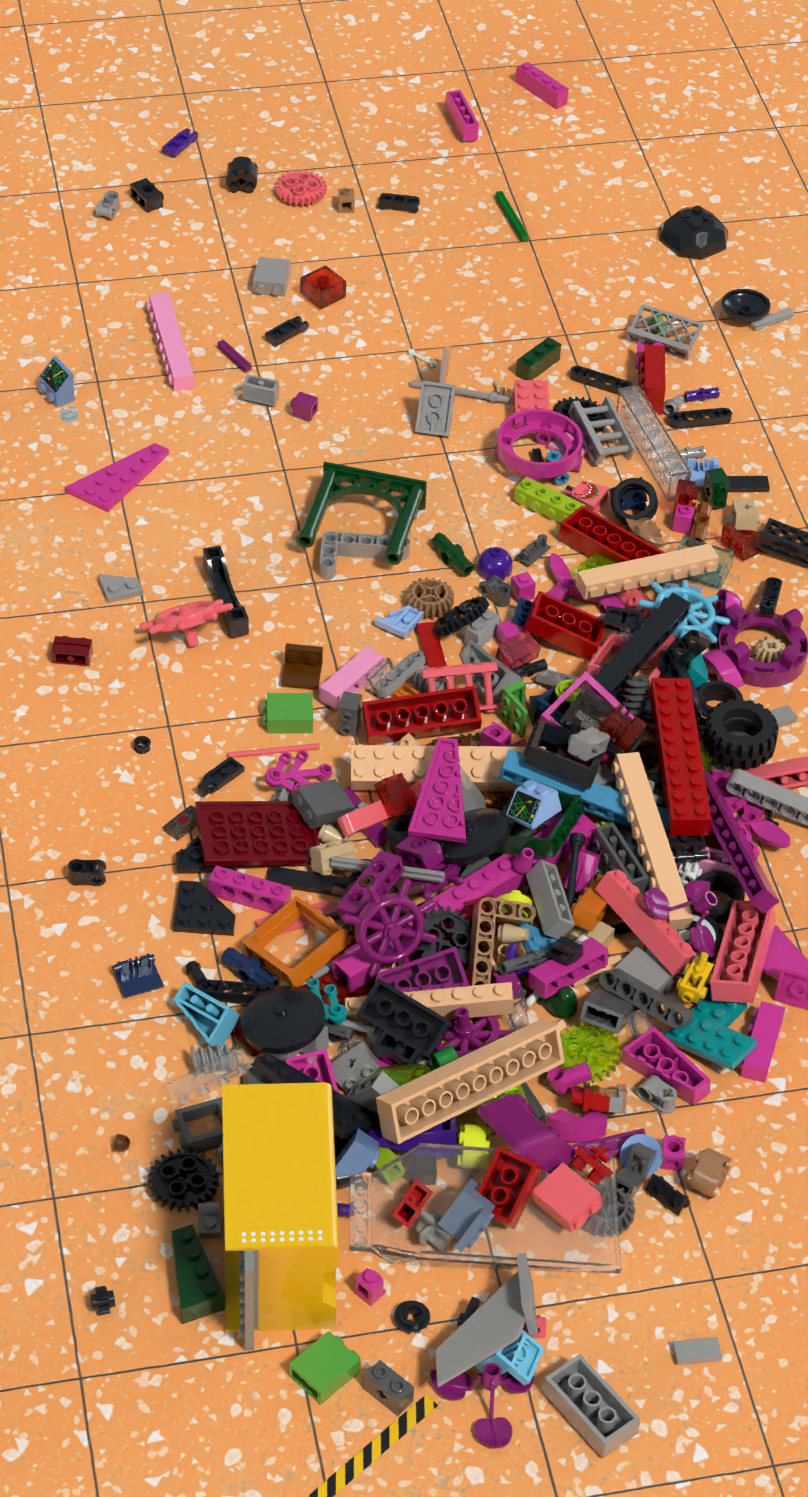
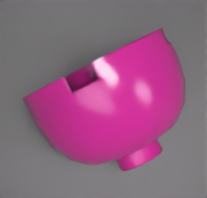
[712,589,744,626]

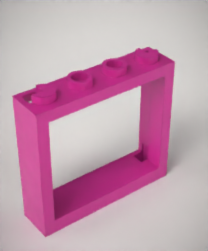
[537,671,642,767]

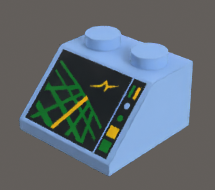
[506,779,562,829]

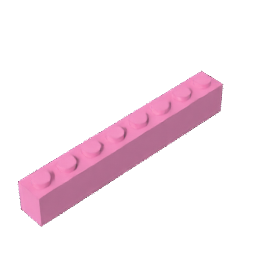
[147,292,194,391]

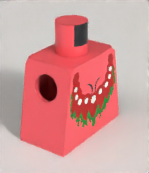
[564,481,609,513]

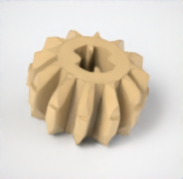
[754,637,785,663]

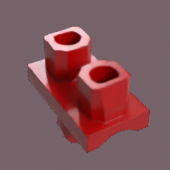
[571,1145,614,1184]

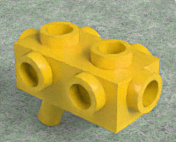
[676,952,714,1003]

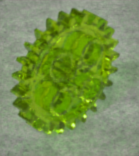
[557,1022,622,1084]

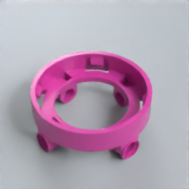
[494,409,583,482]

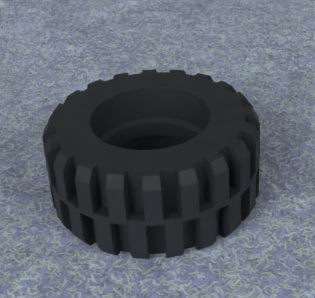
[703,699,779,770]

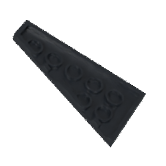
[253,1054,381,1140]

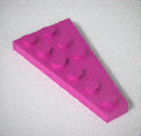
[65,443,169,512]
[408,737,467,843]

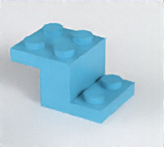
[474,1329,545,1386]

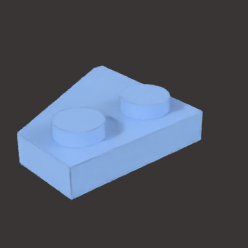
[375,605,424,638]

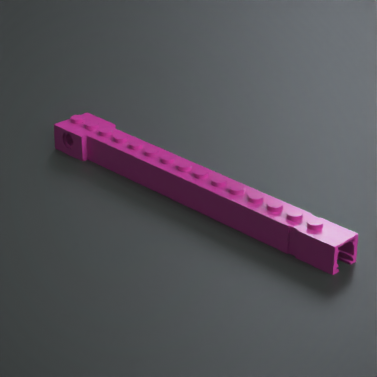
[332,813,598,993]

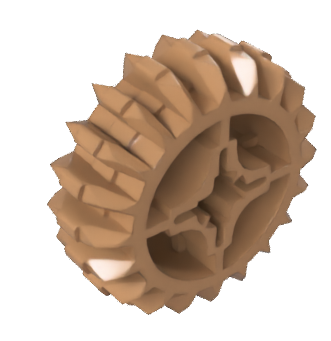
[405,577,454,619]

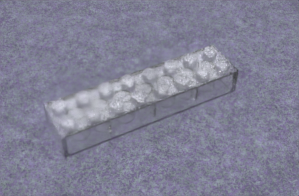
[616,385,692,502]

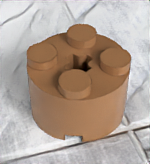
[686,1147,732,1198]

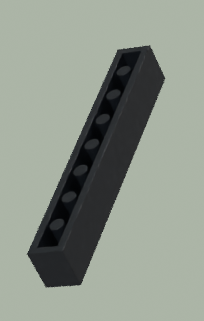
[593,592,691,698]

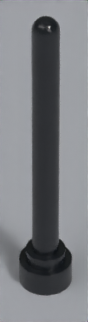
[566,833,585,910]

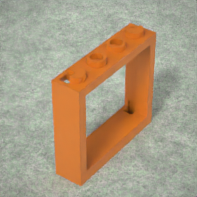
[241,896,351,987]

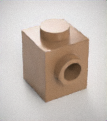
[338,188,355,213]

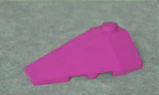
[285,1049,339,1093]

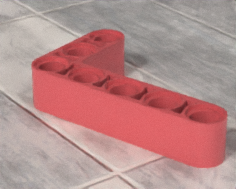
[337,778,425,837]

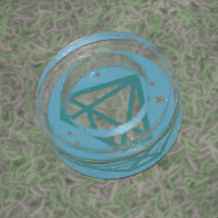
[60,406,78,422]

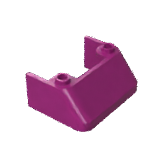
[477,1092,576,1174]

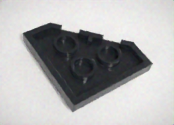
[176,835,237,873]
[173,880,236,936]

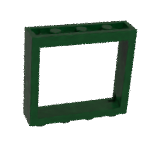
[494,794,585,857]

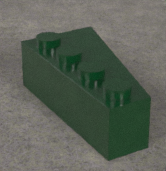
[171,1224,225,1324]

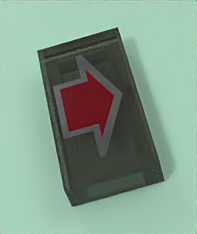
[163,805,197,841]

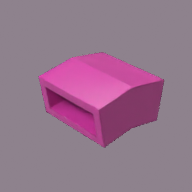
[599,593,628,616]

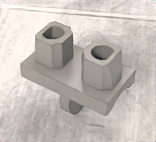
[416,1210,455,1253]

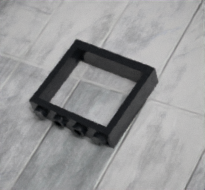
[523,718,603,790]

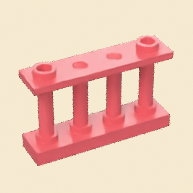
[420,661,501,712]

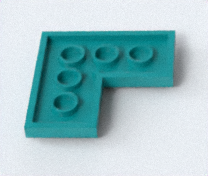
[664,991,757,1070]

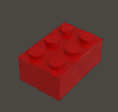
[478,1146,542,1229]

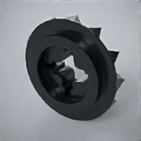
[394,1300,430,1334]

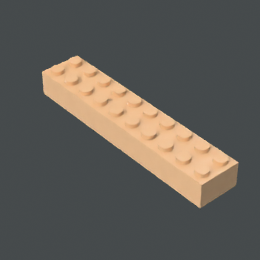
[351,745,546,792]
[376,1018,564,1144]

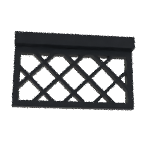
[756,518,808,567]

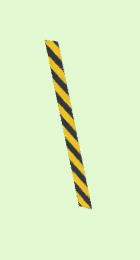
[307,1395,438,1497]

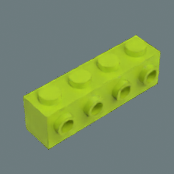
[514,477,586,524]

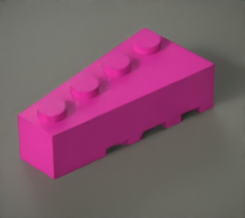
[622,1026,711,1105]

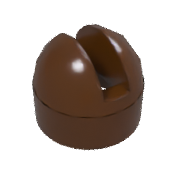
[114,1134,130,1152]

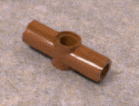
[689,501,712,547]

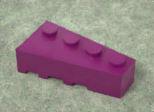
[377,946,469,992]

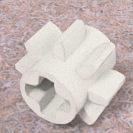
[678,861,703,885]

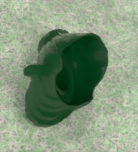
[538,986,578,1018]

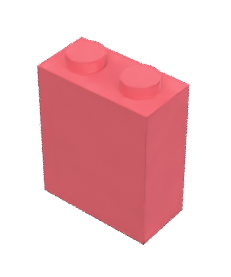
[532,1162,603,1233]

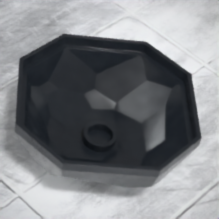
[659,205,728,260]

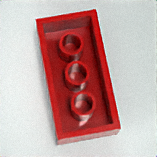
[638,345,666,415]
[523,591,604,660]

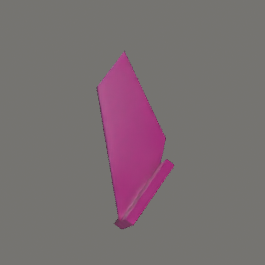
[762,925,808,1010]

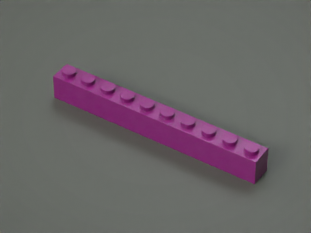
[704,770,780,914]

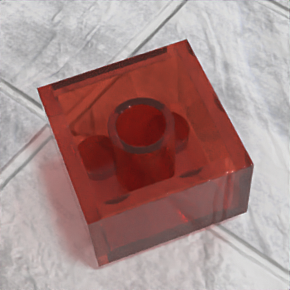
[300,265,346,309]

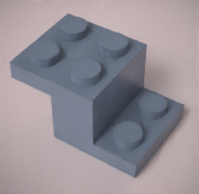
[438,1178,495,1253]

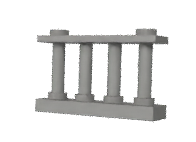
[568,396,636,465]

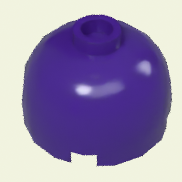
[477,547,513,581]

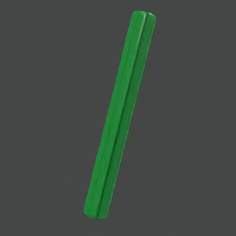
[495,191,529,242]

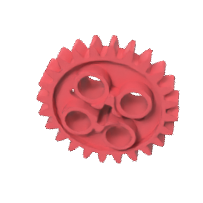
[276,169,327,206]

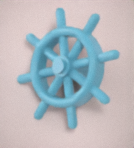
[637,580,730,643]

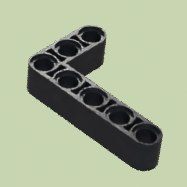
[658,630,710,731]

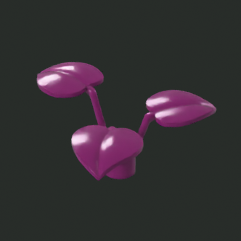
[644,880,717,958]
[430,1363,534,1449]

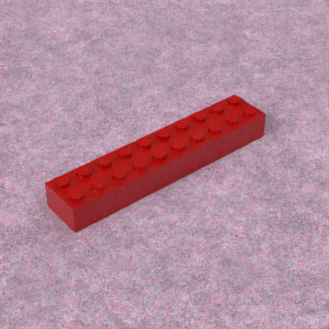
[649,678,712,836]

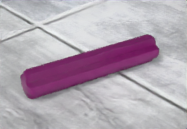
[218,339,252,372]

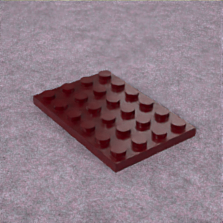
[194,801,320,866]

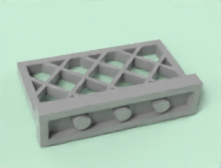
[626,304,703,360]

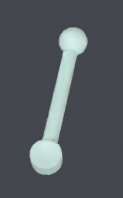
[408,349,437,367]

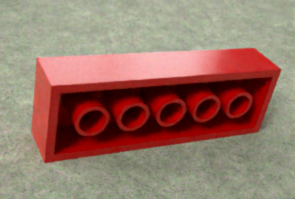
[559,505,666,588]
[362,685,482,745]

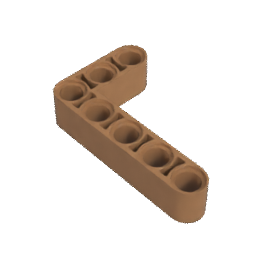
[467,897,536,986]

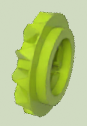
[555,679,586,704]

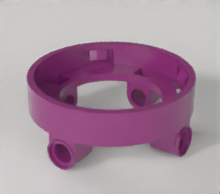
[717,604,808,688]

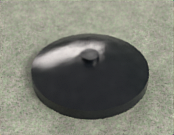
[433,808,511,865]
[241,986,326,1054]

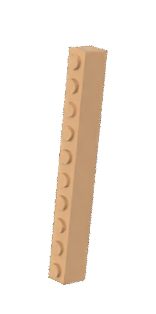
[611,752,693,930]

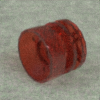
[599,704,647,753]

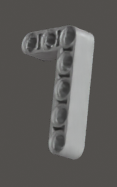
[319,531,410,580]

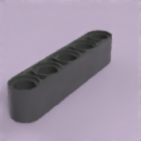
[599,968,693,1029]

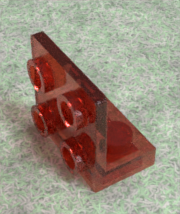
[720,523,763,561]

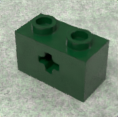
[702,467,730,510]

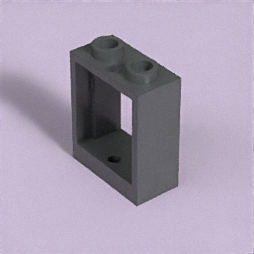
[172,1097,223,1154]

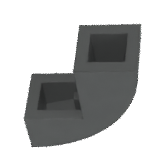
[612,1142,657,1199]

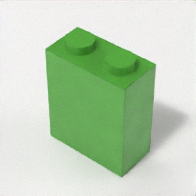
[263,693,313,734]
[289,1331,361,1405]

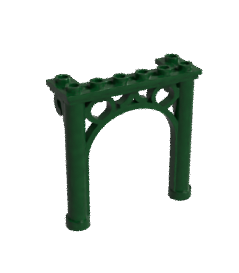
[296,462,427,565]

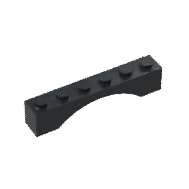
[203,545,249,638]

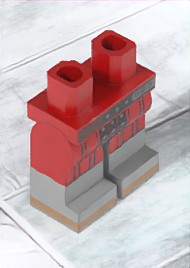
[570,1082,628,1114]

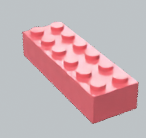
[710,900,776,1003]

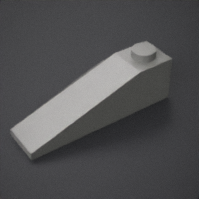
[460,639,524,702]

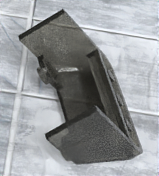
[560,687,646,753]

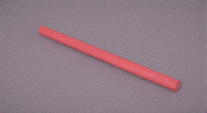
[228,743,320,758]

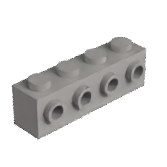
[526,860,575,939]

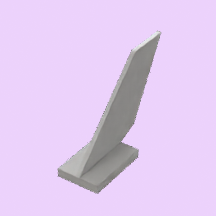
[436,1253,538,1387]

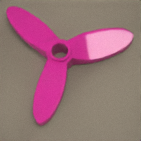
[546,553,615,603]
[704,802,790,848]

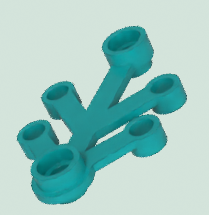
[282,978,348,1024]

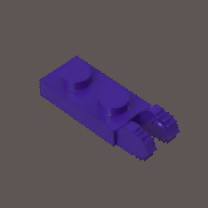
[162,128,199,157]

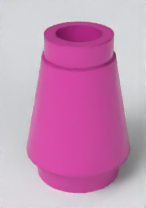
[513,848,534,874]

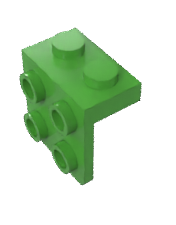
[500,680,528,737]

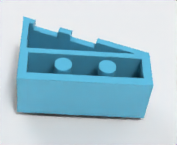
[173,982,241,1049]

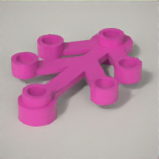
[265,750,333,794]

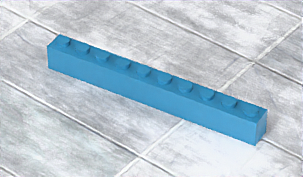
[498,749,668,832]

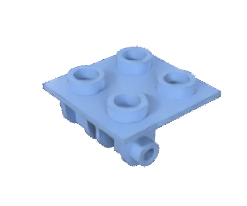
[683,458,720,487]

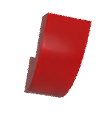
[391,1179,434,1229]

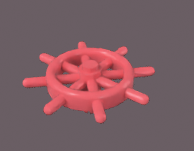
[140,599,233,647]

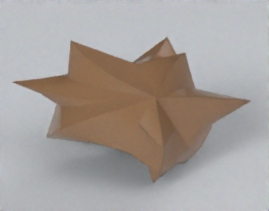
[626,518,667,548]

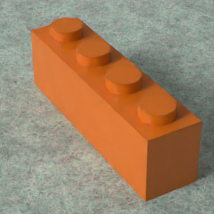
[570,874,611,932]

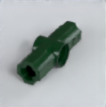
[431,532,474,577]

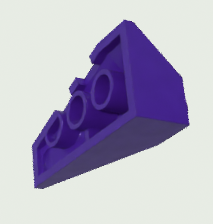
[368,1116,458,1157]

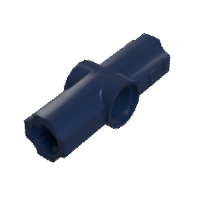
[221,947,279,987]

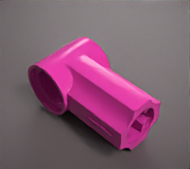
[547,1062,593,1095]

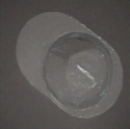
[505,988,530,1030]

